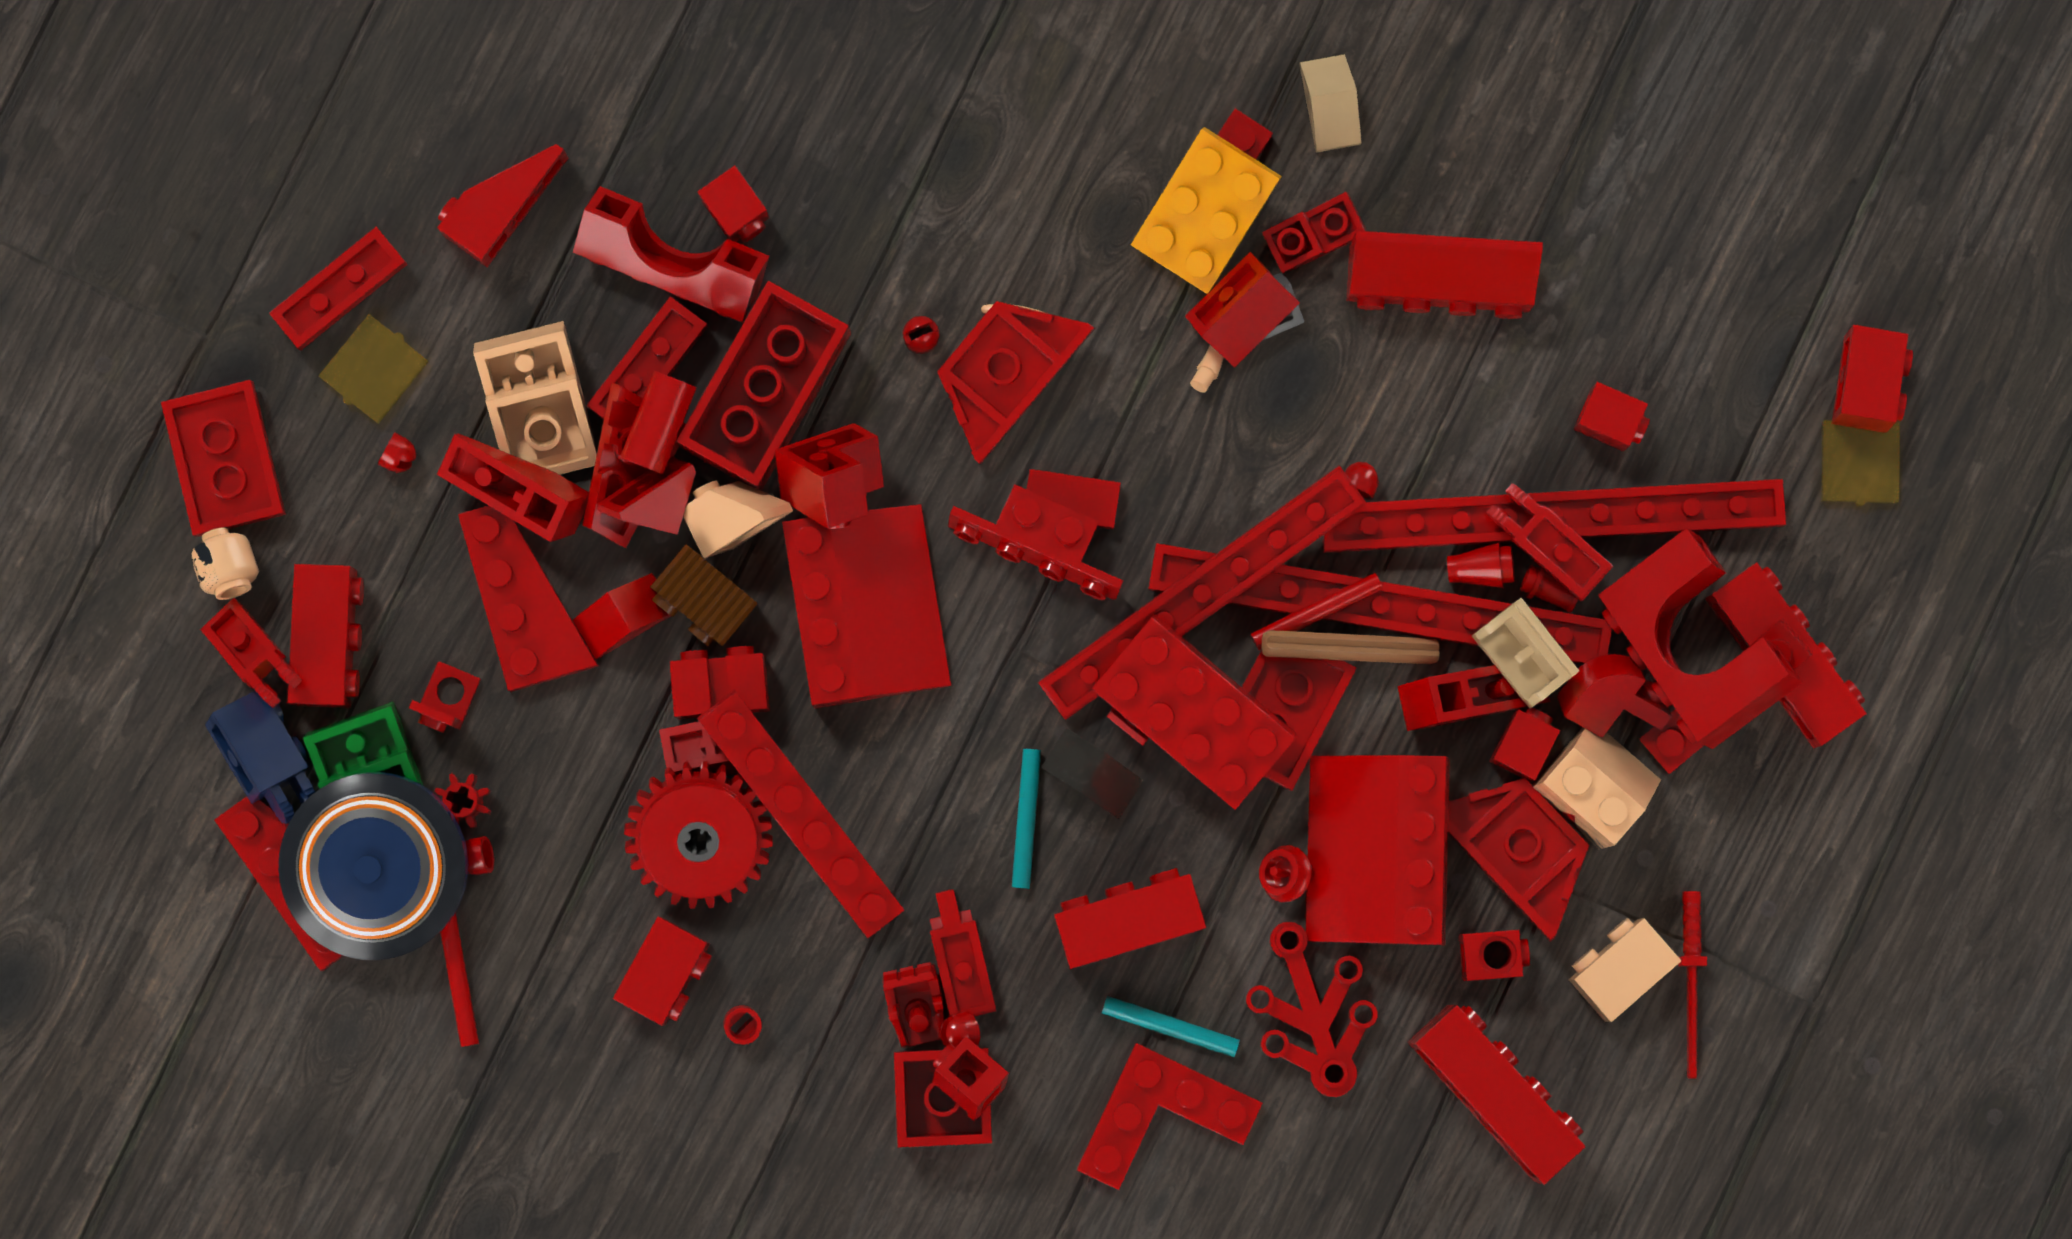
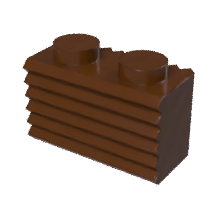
[650,544,758,647]

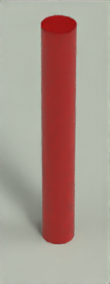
[1250,573,1383,650]
[440,912,479,1047]

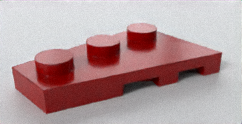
[582,382,686,548]

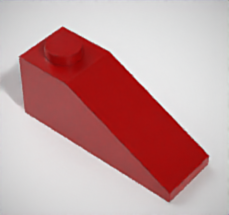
[437,144,569,268]
[437,433,589,542]
[1397,665,1550,731]

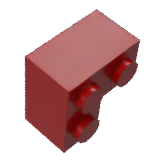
[775,423,884,529]

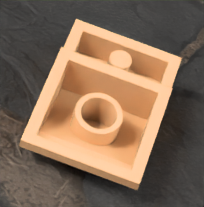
[473,321,597,475]

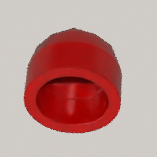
[903,316,940,354]
[377,432,416,473]
[1345,462,1379,500]
[465,836,494,875]
[723,1005,762,1045]
[940,1011,980,1048]

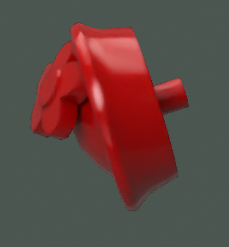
[1259,845,1311,902]

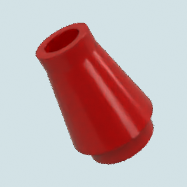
[1447,542,1515,588]

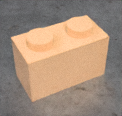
[1568,918,1681,1022]

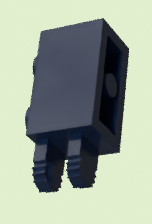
[205,691,316,824]

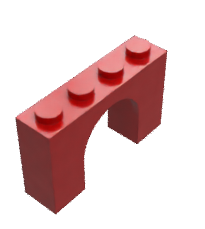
[1598,528,1803,749]

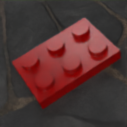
[161,379,286,537]
[1242,650,1357,792]

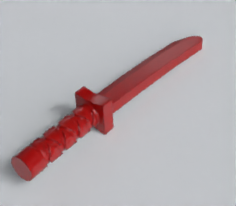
[1678,891,1707,1079]

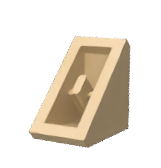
[1299,54,1361,153]

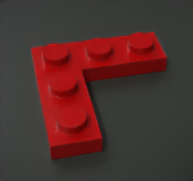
[1076,1043,1263,1190]

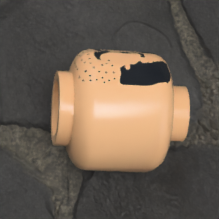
[191,528,259,600]

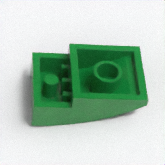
[303,701,423,789]

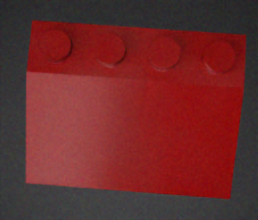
[782,504,951,709]
[1305,755,1450,946]

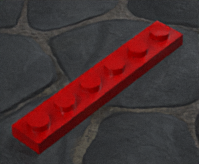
[697,690,904,938]

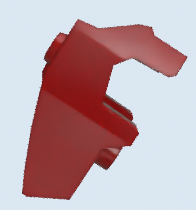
[883,962,944,1048]

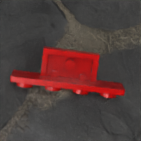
[947,484,1123,600]

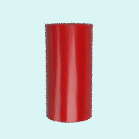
[620,371,697,474]

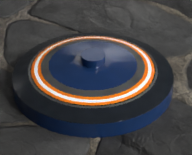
[278,772,468,960]

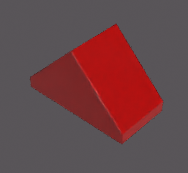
[597,456,696,535]
[573,573,670,660]

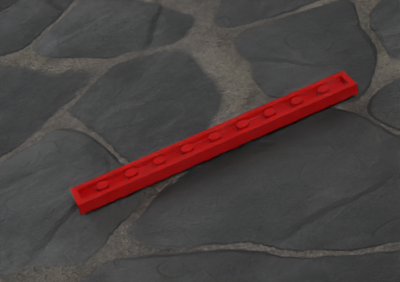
[1322,479,1786,553]
[1148,543,1612,664]

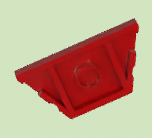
[937,301,1096,464]
[1448,778,1589,942]

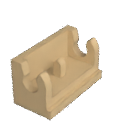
[1472,598,1579,709]

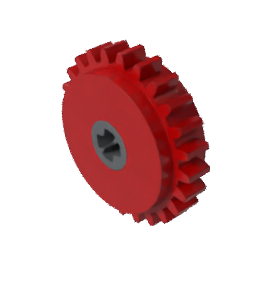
[624,761,773,909]

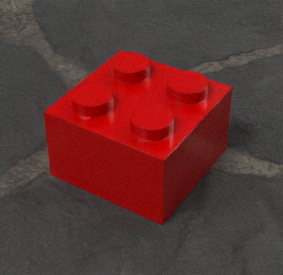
[894,1048,993,1147]

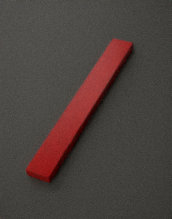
[1038,465,1367,720]

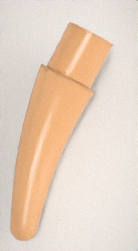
[1190,345,1224,393]

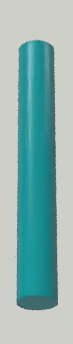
[1012,749,1041,889]
[1102,996,1240,1057]

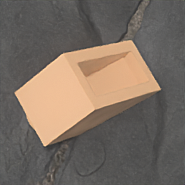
[683,480,793,559]

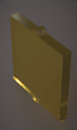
[319,314,429,424]
[1822,420,1900,507]

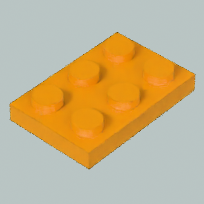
[1131,127,1282,294]

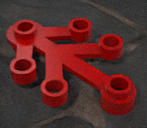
[1245,922,1378,1097]

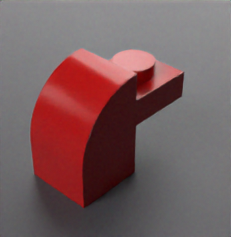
[1557,654,1672,738]

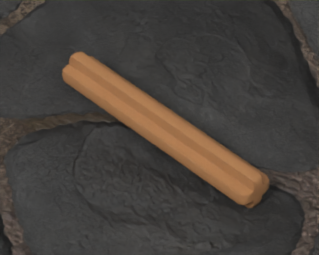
[1262,630,1439,664]

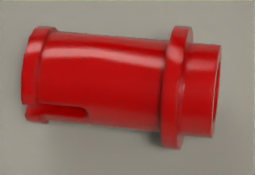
[1520,565,1578,613]

